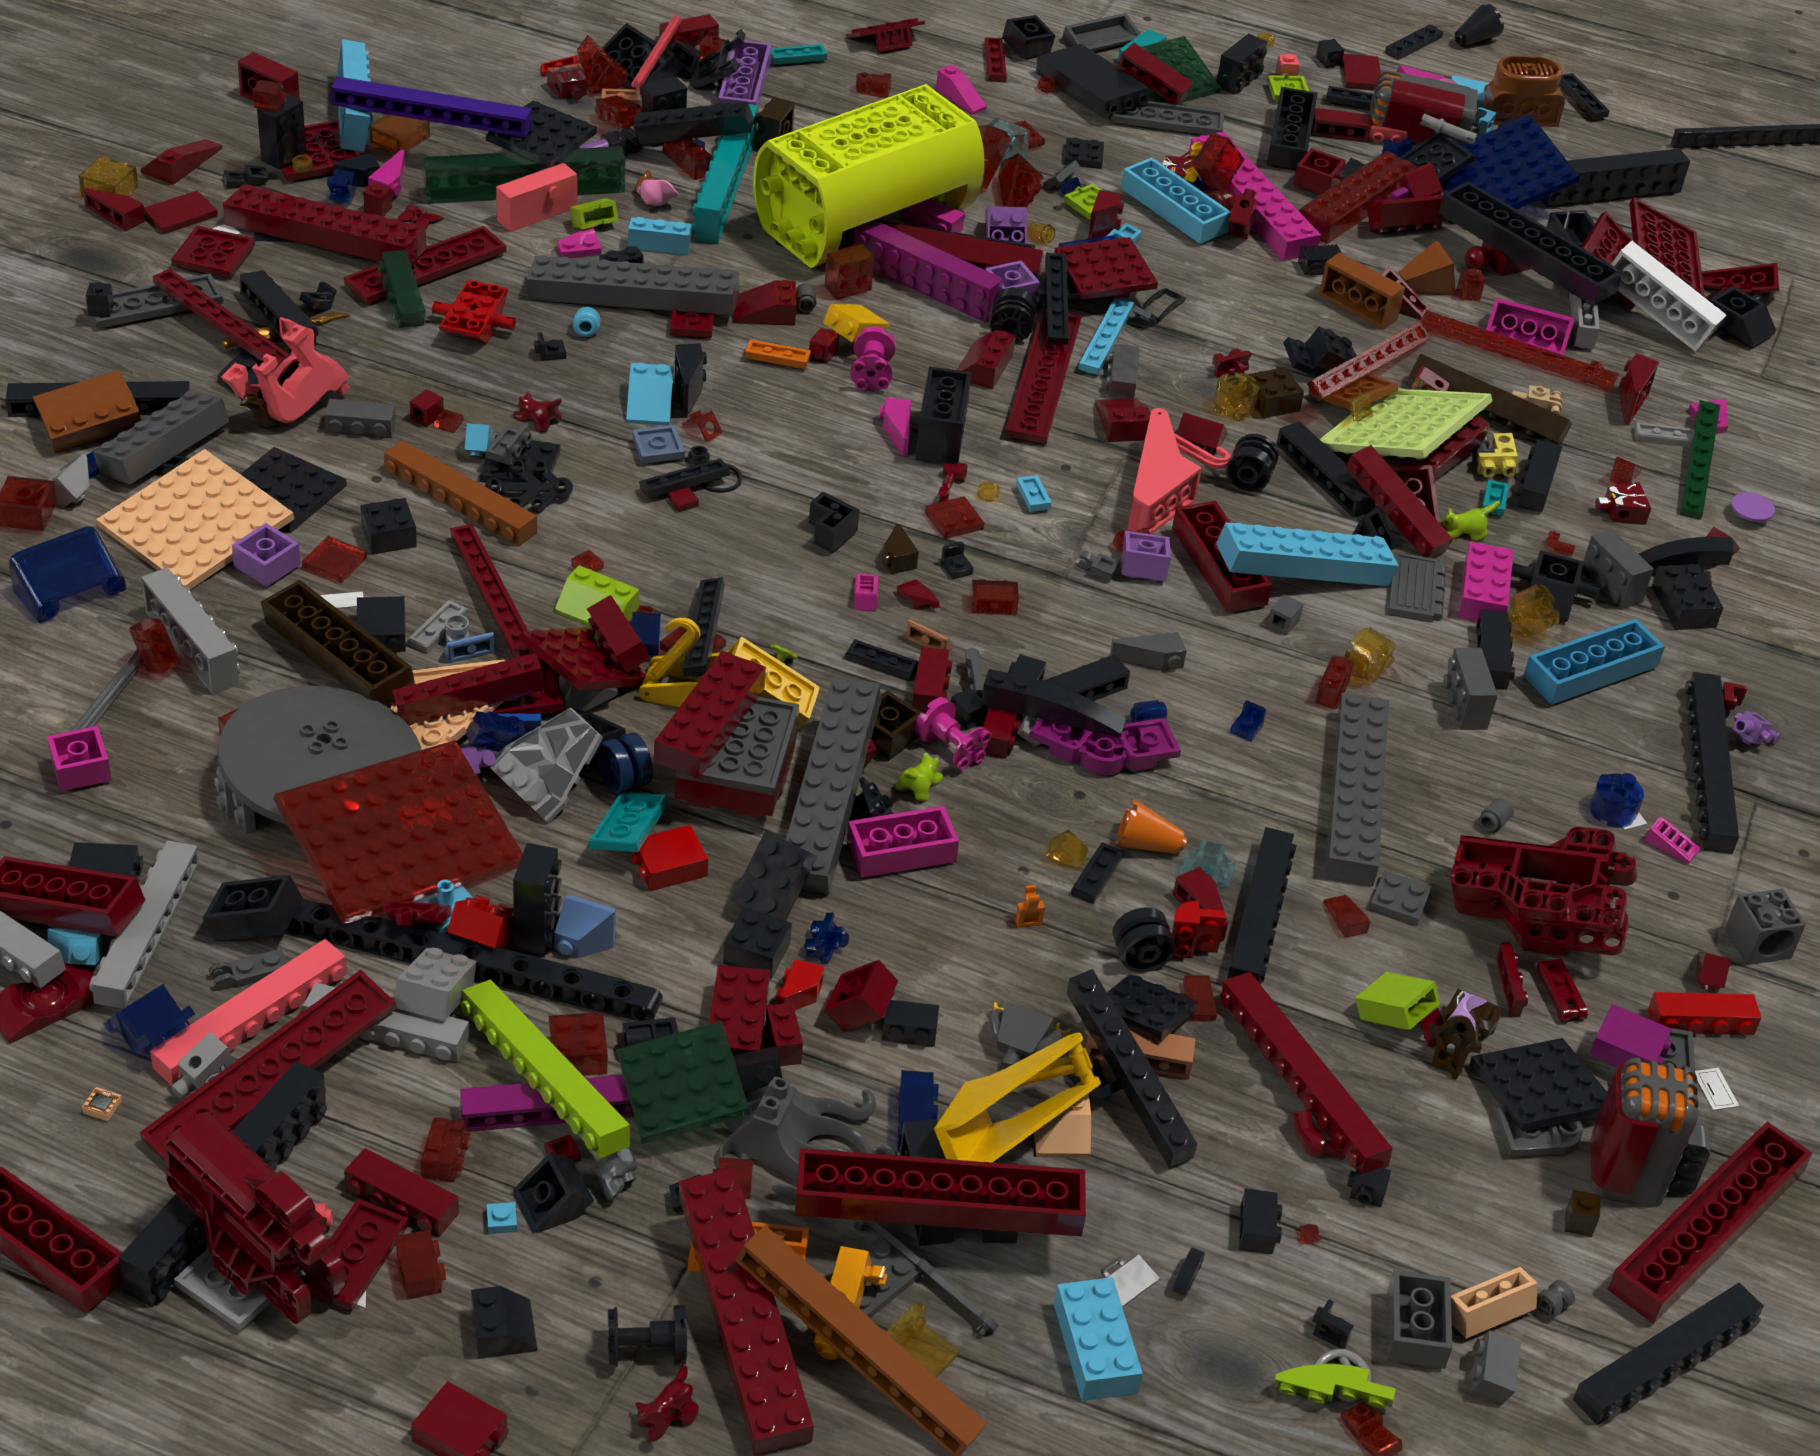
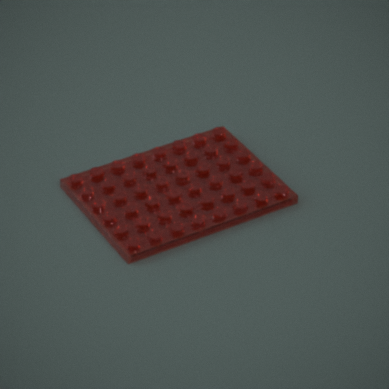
[273,740,523,924]

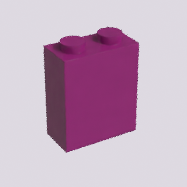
[1589,1004,1672,1067]

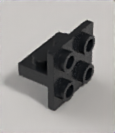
[852,777,894,820]

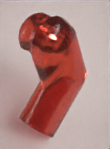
[1546,531,1575,556]

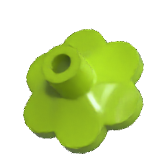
[770,644,798,663]

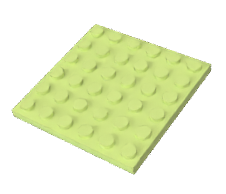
[1320,389,1492,459]

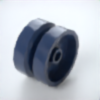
[597,732,653,794]

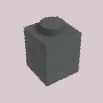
[1267,595,1304,635]

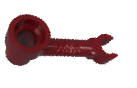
[938,462,968,504]

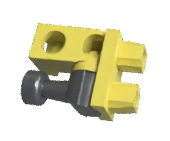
[1474,433,1518,477]

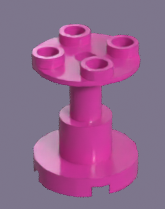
[850,327,896,391]
[914,697,992,770]

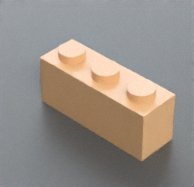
[1451,1267,1538,1339]

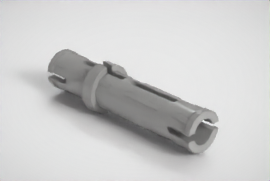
[1420,114,1477,145]

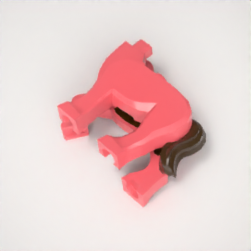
[221,318,350,429]

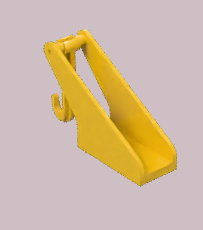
[638,618,820,729]
[934,1033,1101,1162]

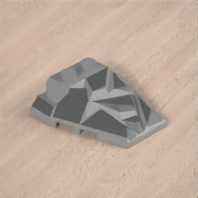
[489,708,603,823]

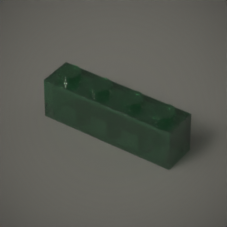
[377,250,426,328]

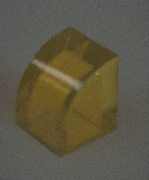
[1047,829,1088,868]

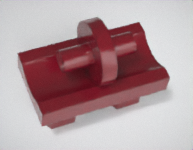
[1212,348,1252,379]

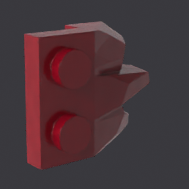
[383,900,452,926]

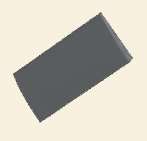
[1062,13,1141,51]

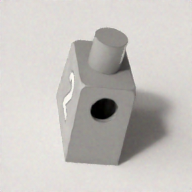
[171,1032,234,1099]

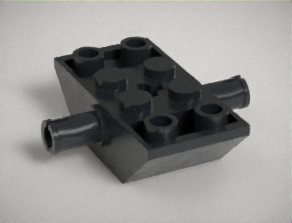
[1705,286,1776,347]
[1511,550,1601,622]

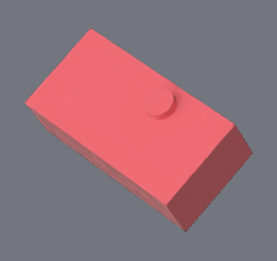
[496,163,577,232]

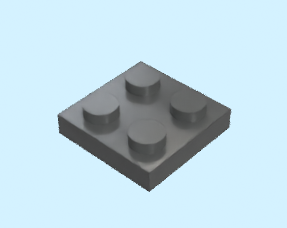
[1369,870,1432,926]

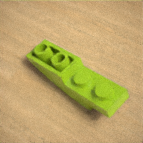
[1275,1364,1396,1409]

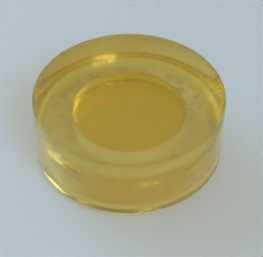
[1257,32,1275,48]
[292,155,313,172]
[977,482,1000,502]

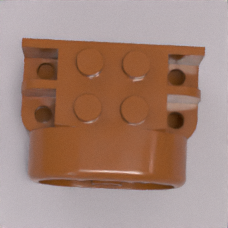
[1482,56,1565,127]

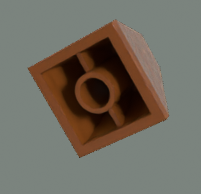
[1399,241,1455,295]

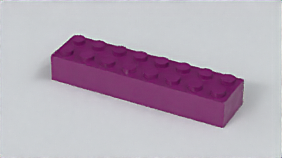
[852,220,1003,323]

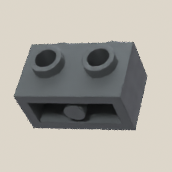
[1469,1330,1521,1405]

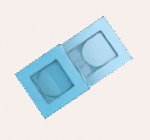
[1103,223,1142,243]

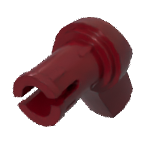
[1291,1110,1345,1160]

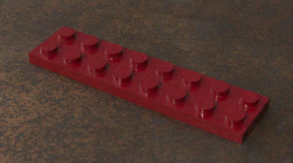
[344,226,507,304]

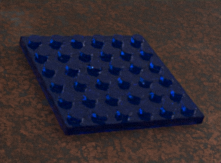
[1441,114,1580,210]

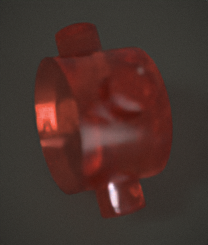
[1298,1224,1321,1244]

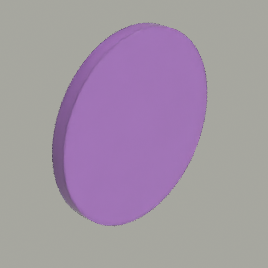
[1731,492,1775,522]

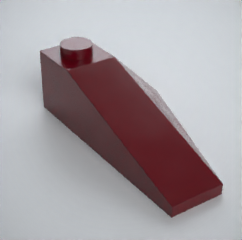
[141,139,222,185]

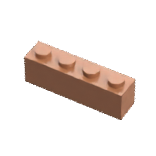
[1086,1029,1196,1079]

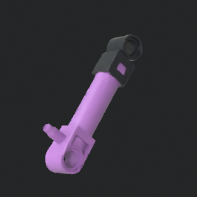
[534,127,644,171]

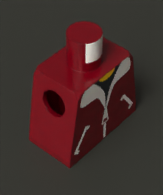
[1595,482,1651,525]

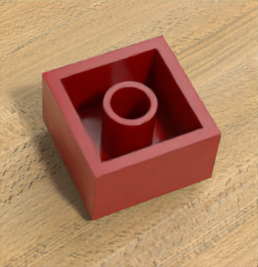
[447,895,514,948]

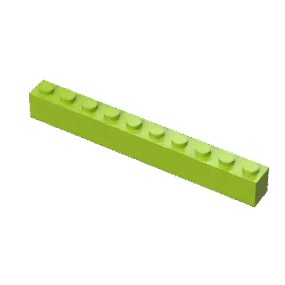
[460,979,630,1159]

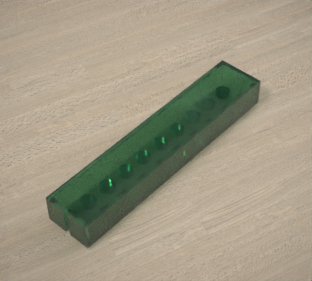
[423,146,626,204]

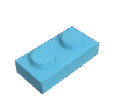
[1016,475,1052,512]

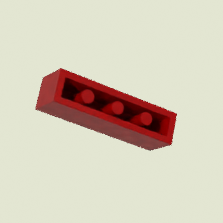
[1648,992,1762,1035]

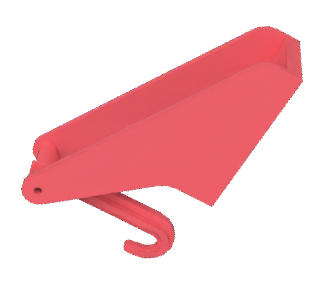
[1128,408,1231,534]

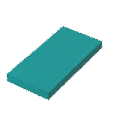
[589,792,669,852]

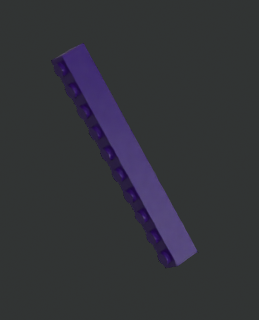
[331,77,531,137]

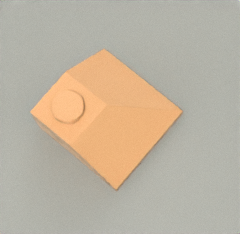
[1033,1094,1091,1157]

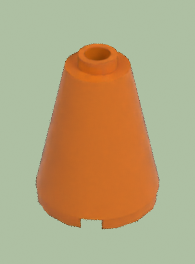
[1115,799,1187,854]

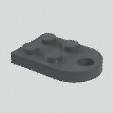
[1495,1107,1583,1156]

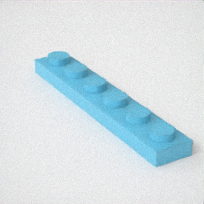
[1078,297,1134,375]

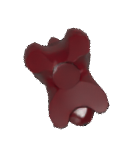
[514,391,562,432]
[635,1365,699,1441]

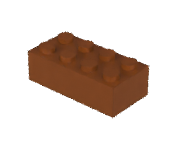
[1319,253,1405,329]

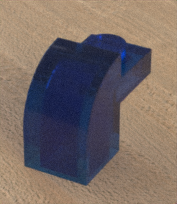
[327,169,358,203]

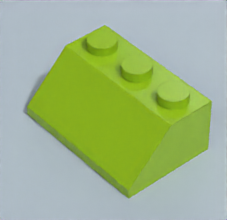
[555,565,639,627]

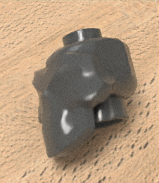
[594,1148,637,1201]

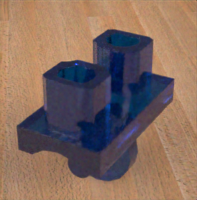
[804,912,850,964]

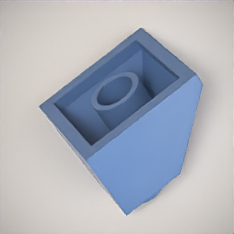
[555,894,616,958]

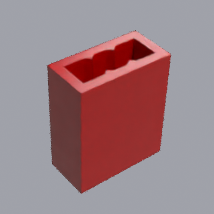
[630,825,709,891]

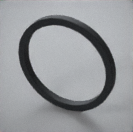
[701,463,742,493]

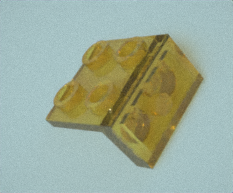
[886,1301,959,1378]

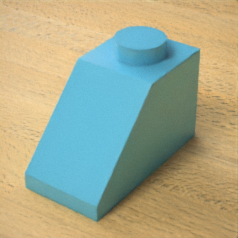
[465,423,494,457]
[48,928,103,965]

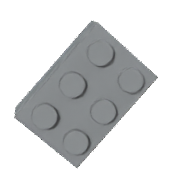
[394,948,477,1021]

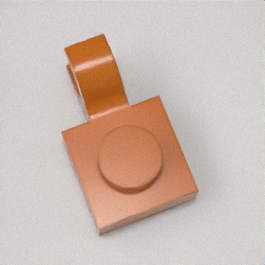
[1015,885,1045,928]

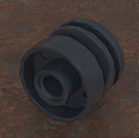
[990,287,1035,343]
[1226,434,1279,492]

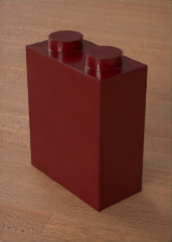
[411,1381,509,1456]

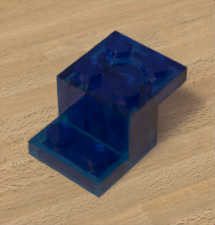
[103,984,195,1054]

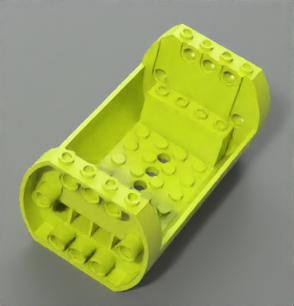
[753,84,985,268]

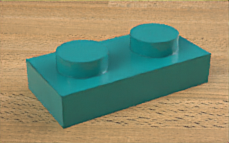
[1482,479,1509,516]

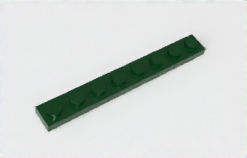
[1680,400,1720,520]

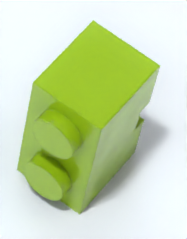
[570,198,619,230]

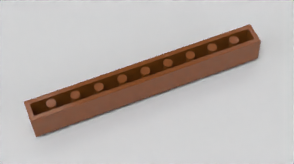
[735,1225,987,1456]

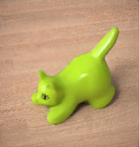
[1440,501,1500,542]
[895,753,943,801]

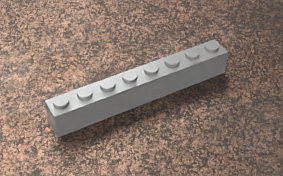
[90,840,199,1009]

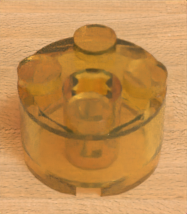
[1214,372,1259,421]
[1508,584,1559,637]
[1343,627,1396,683]

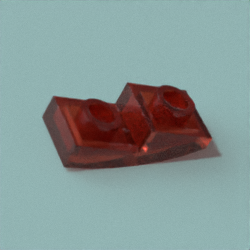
[1341,1401,1403,1456]

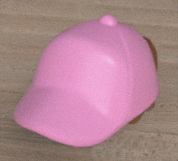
[635,170,679,206]

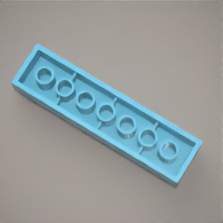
[336,39,373,152]
[1216,522,1399,586]

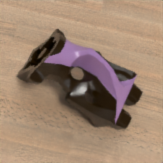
[1431,989,1504,1080]

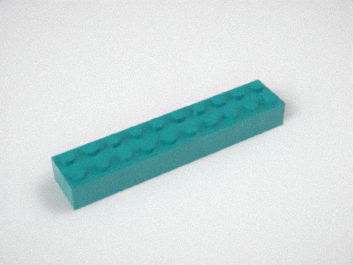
[692,104,758,244]

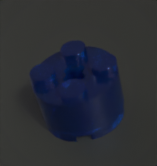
[1589,773,1644,828]

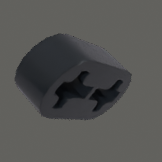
[1173,1247,1205,1296]

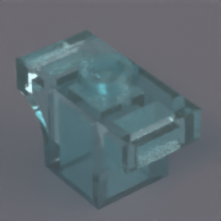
[1180,840,1235,887]

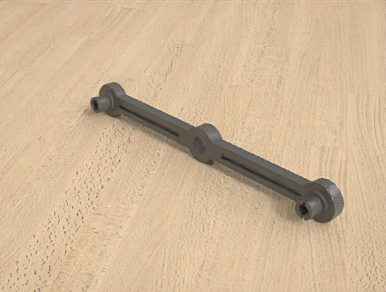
[853,1220,999,1336]

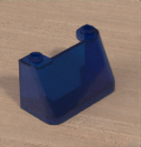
[9,526,126,623]

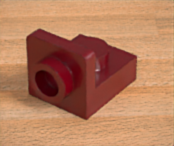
[1722,682,1747,718]

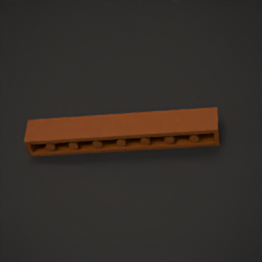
[384,440,537,546]

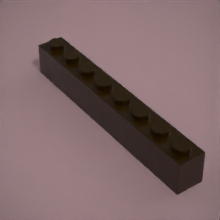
[1409,353,1572,446]

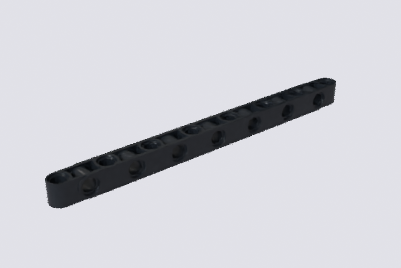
[287,899,663,1021]

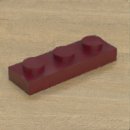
[1496,942,1528,1017]

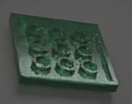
[1141,36,1222,104]
[616,1021,750,1144]

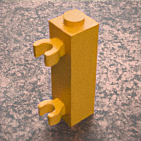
[814,1246,888,1360]

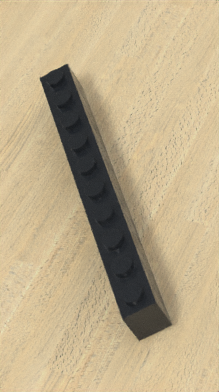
[1685,672,1739,854]

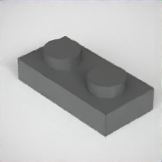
[1043,160,1080,189]

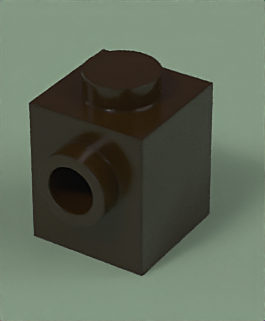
[1565,1190,1601,1237]

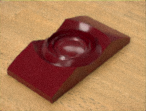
[0,962,95,1044]

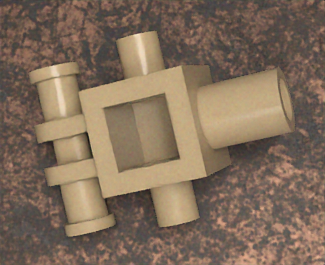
[1511,385,1562,415]

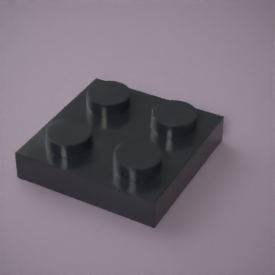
[1064,137,1104,169]

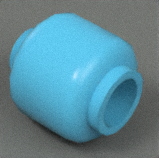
[572,307,601,338]

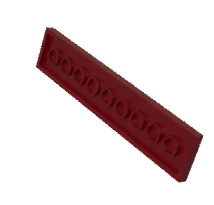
[1005,309,1082,444]
[139,969,396,1162]

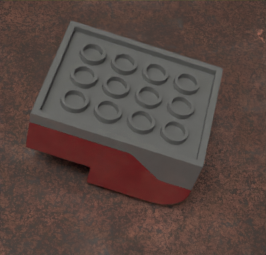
[675,697,799,818]

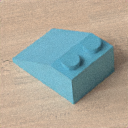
[626,363,674,425]

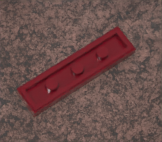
[984,37,1007,83]

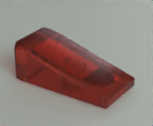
[1323,895,1370,938]

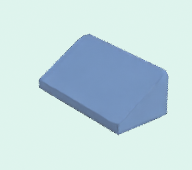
[444,632,494,663]

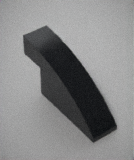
[1639,537,1734,576]

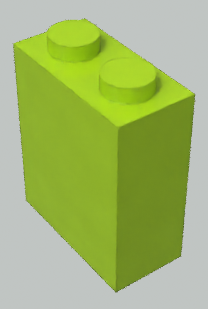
[1355,972,1441,1030]

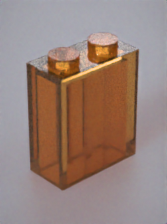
[369,114,430,154]

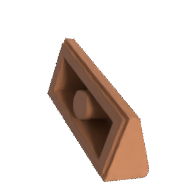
[906,619,953,652]

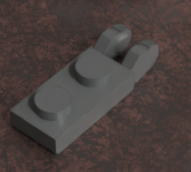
[965,648,984,698]
[208,948,287,990]

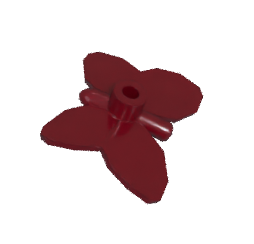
[398,204,444,229]

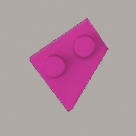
[557,227,602,258]

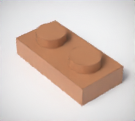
[602,88,640,108]

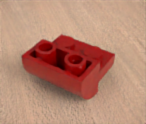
[1171,901,1226,958]

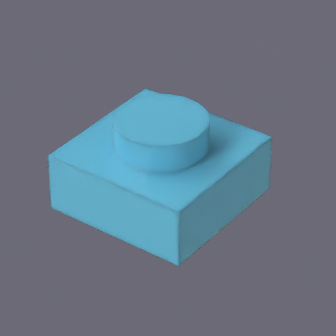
[487,1202,517,1234]

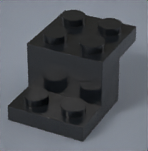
[1283,327,1360,382]

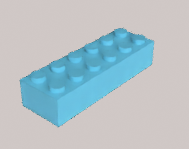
[1121,157,1231,244]

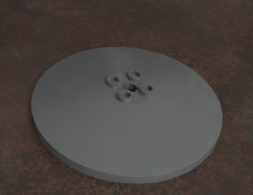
[218,686,424,832]

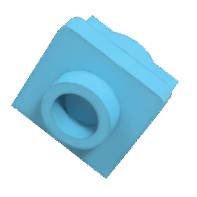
[1474,107,1496,138]

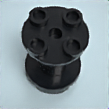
[608,1305,687,1367]

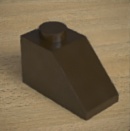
[882,524,919,575]

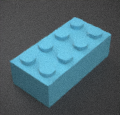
[1054,1277,1143,1401]

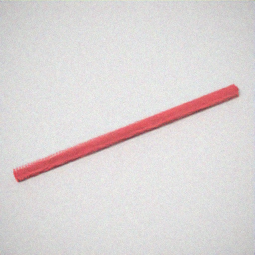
[631,14,683,90]

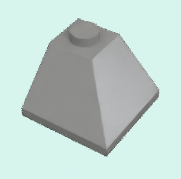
[34,453,89,507]

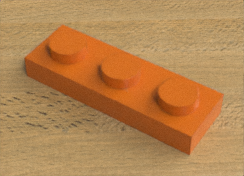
[745,339,811,369]

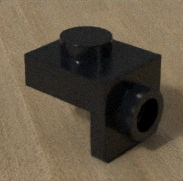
[299,281,337,311]

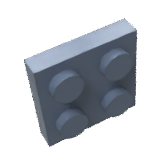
[632,425,685,464]

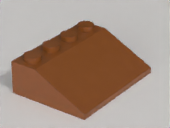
[33,370,141,453]

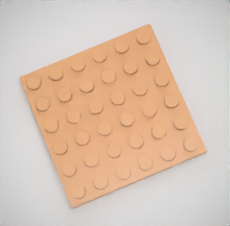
[96,449,294,590]

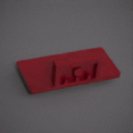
[846,18,925,52]

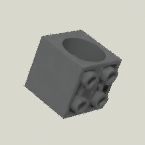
[1725,888,1806,965]

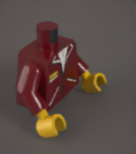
[1163,142,1204,184]

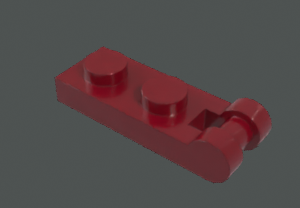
[1536,959,1588,1022]

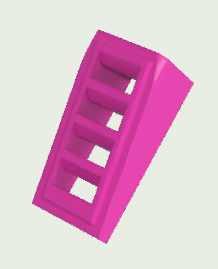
[854,574,879,611]
[1646,817,1701,865]

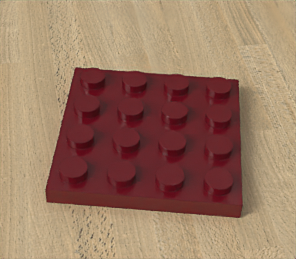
[281,120,360,181]
[1581,211,1636,310]
[1054,237,1158,300]
[518,627,646,691]

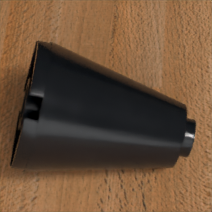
[1455,4,1504,47]

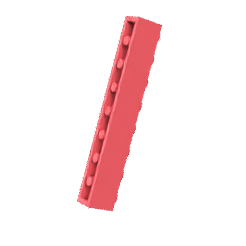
[150,939,347,1086]

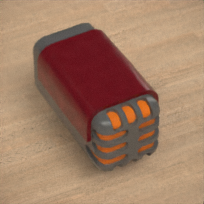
[1369,70,1478,148]
[1590,1057,1710,1207]

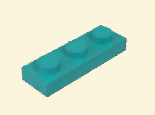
[771,44,827,65]

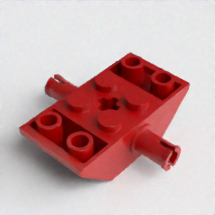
[432,280,516,343]

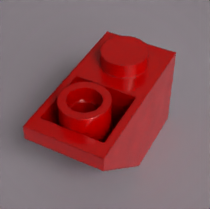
[775,959,825,1010]

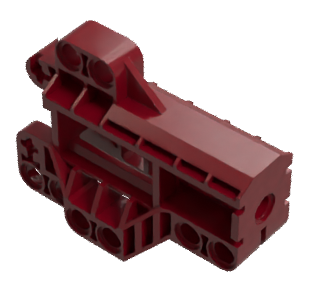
[1450,827,1637,956]
[165,1111,345,1324]

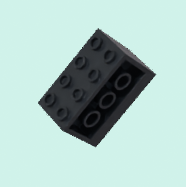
[915,366,972,464]

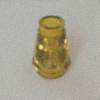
[1027,222,1055,243]

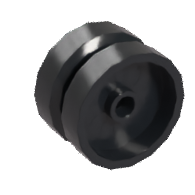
[1112,907,1176,972]

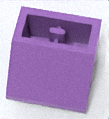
[985,206,1027,244]

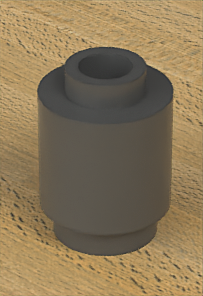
[796,283,817,312]
[1479,798,1514,832]

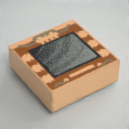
[82,1087,122,1121]

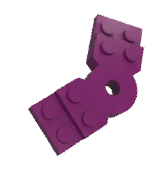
[1029,718,1181,775]

